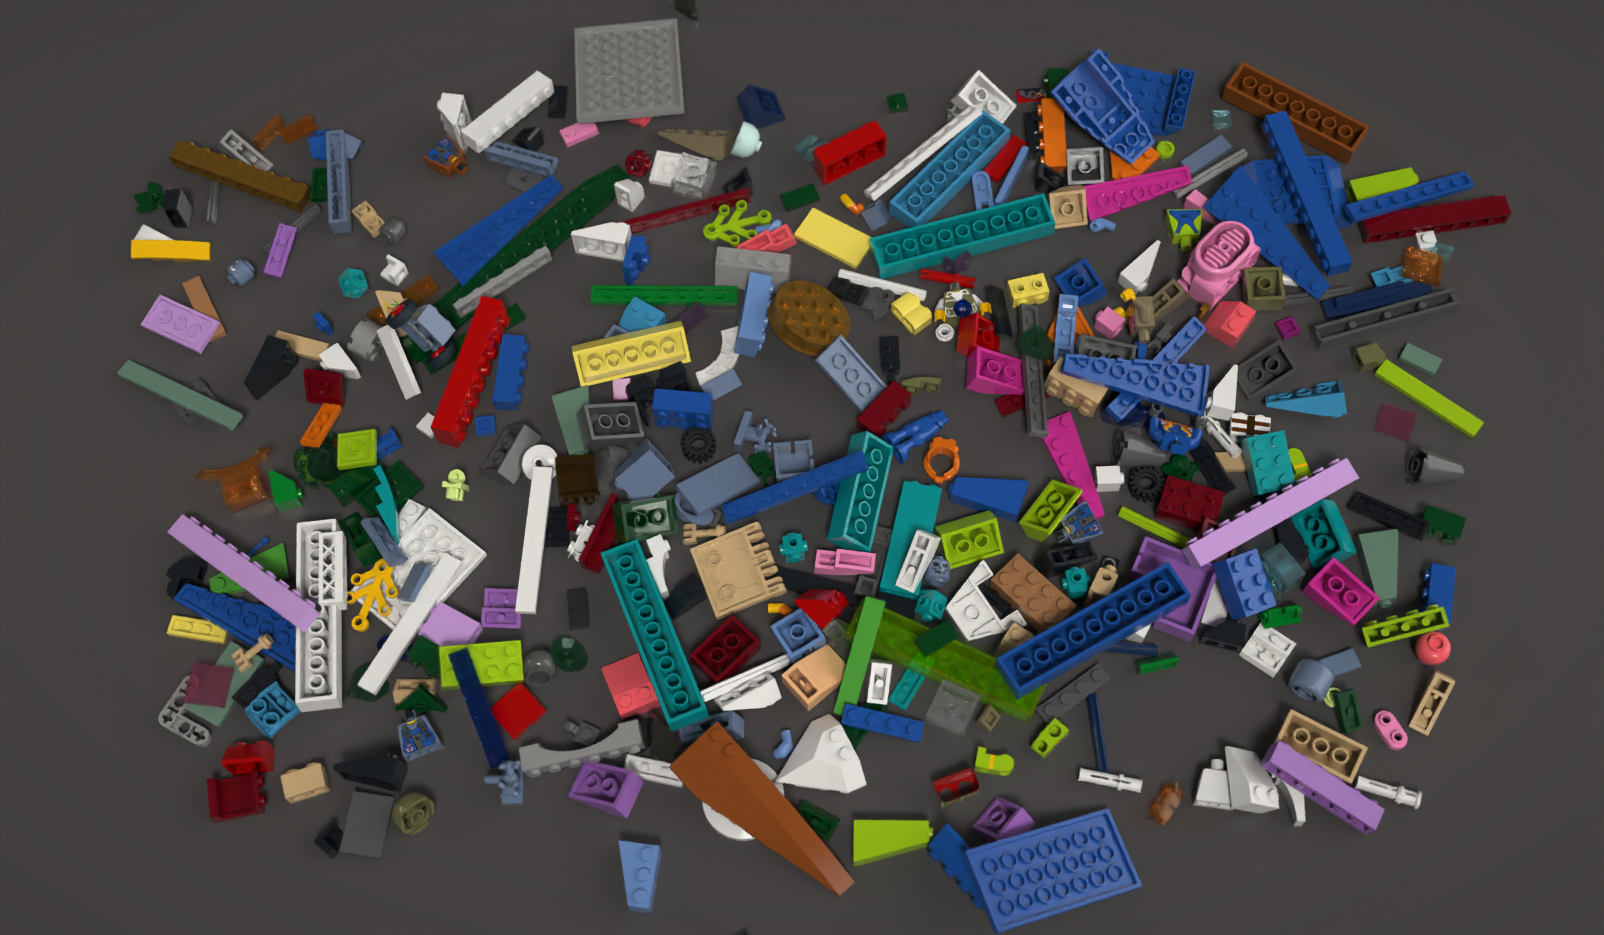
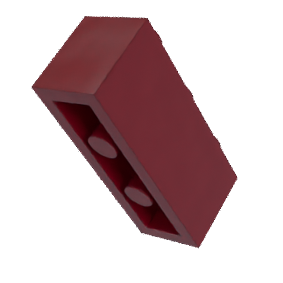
[857,381,911,437]

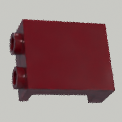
[207,769,267,823]

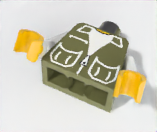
[934,282,992,326]

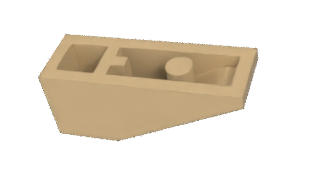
[1409,669,1456,736]

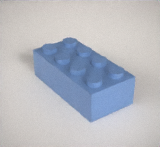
[733,271,774,357]

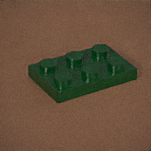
[354,461,424,523]

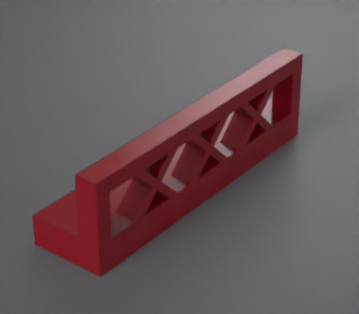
[578,493,620,575]

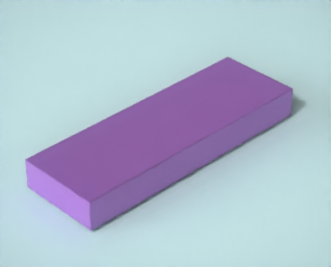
[263,223,297,279]

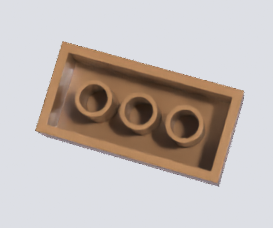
[989,554,1077,634]

